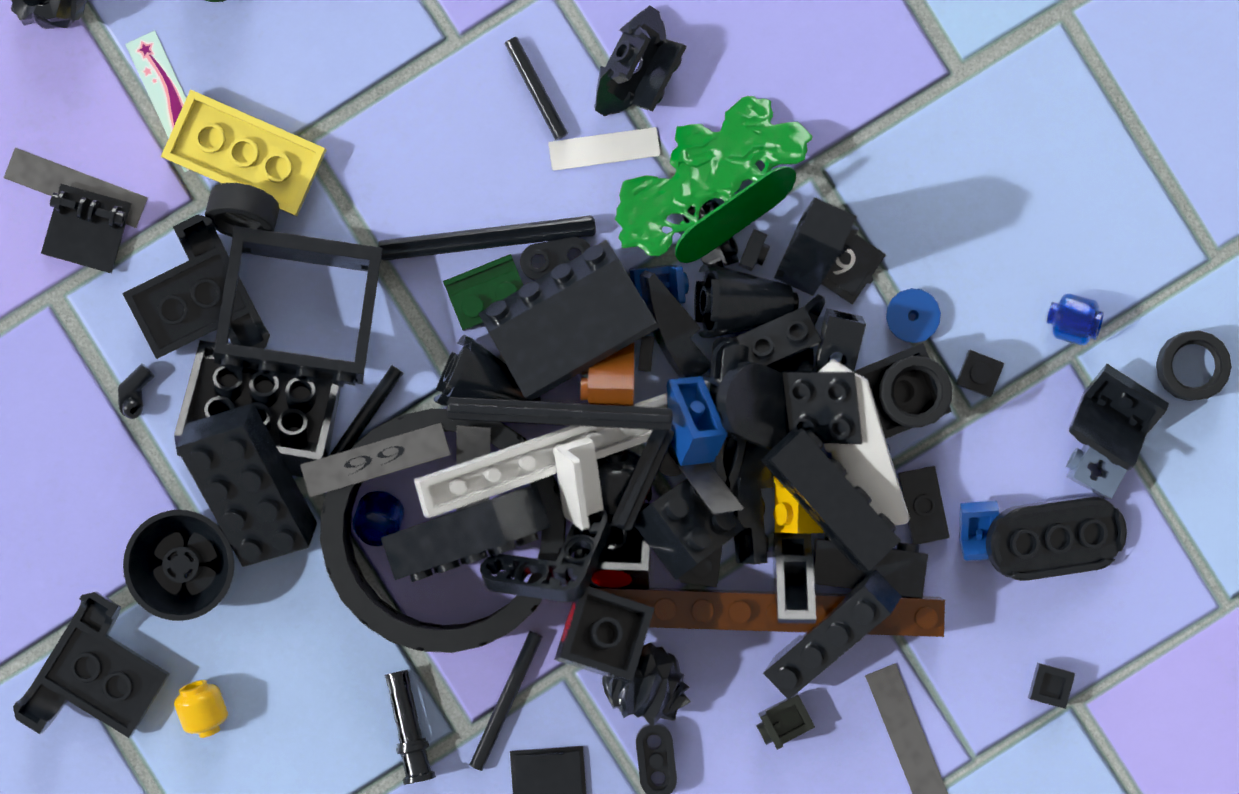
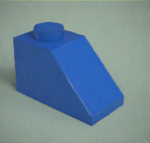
[666,376,727,466]

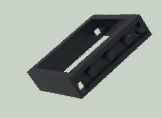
[214,226,382,387]

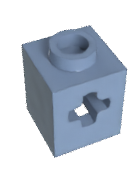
[1066,445,1128,499]

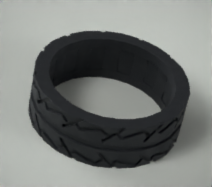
[320,408,566,653]

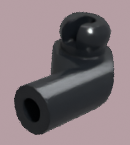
[118,364,155,419]

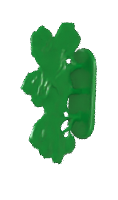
[615,96,813,263]

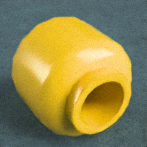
[174,680,228,738]

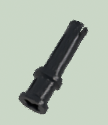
[385,670,436,785]

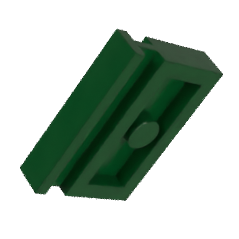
[443,254,523,331]

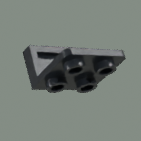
[1069,364,1169,470]

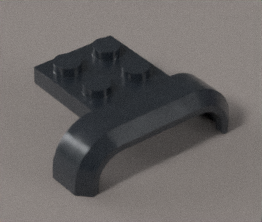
[122,214,270,359]
[13,591,170,738]

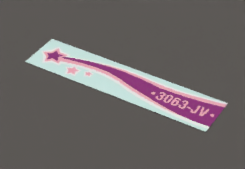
[125,30,189,173]

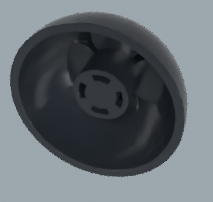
[123,510,235,621]

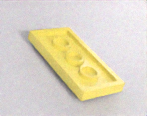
[161,89,326,216]

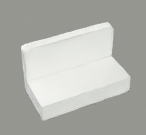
[553,437,604,530]

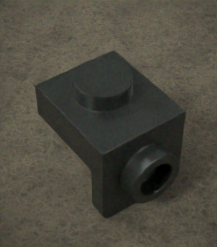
[756,693,815,750]

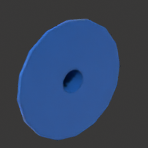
[886,288,941,343]

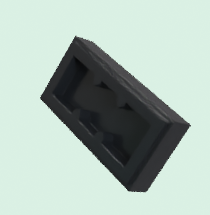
[898,466,950,545]

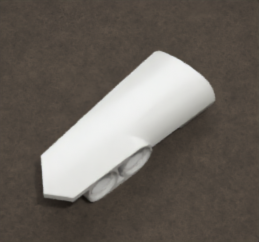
[818,359,910,526]

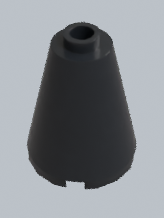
[694,264,799,338]
[434,335,541,406]

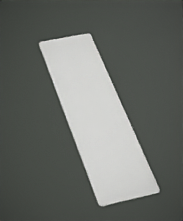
[548,127,660,171]

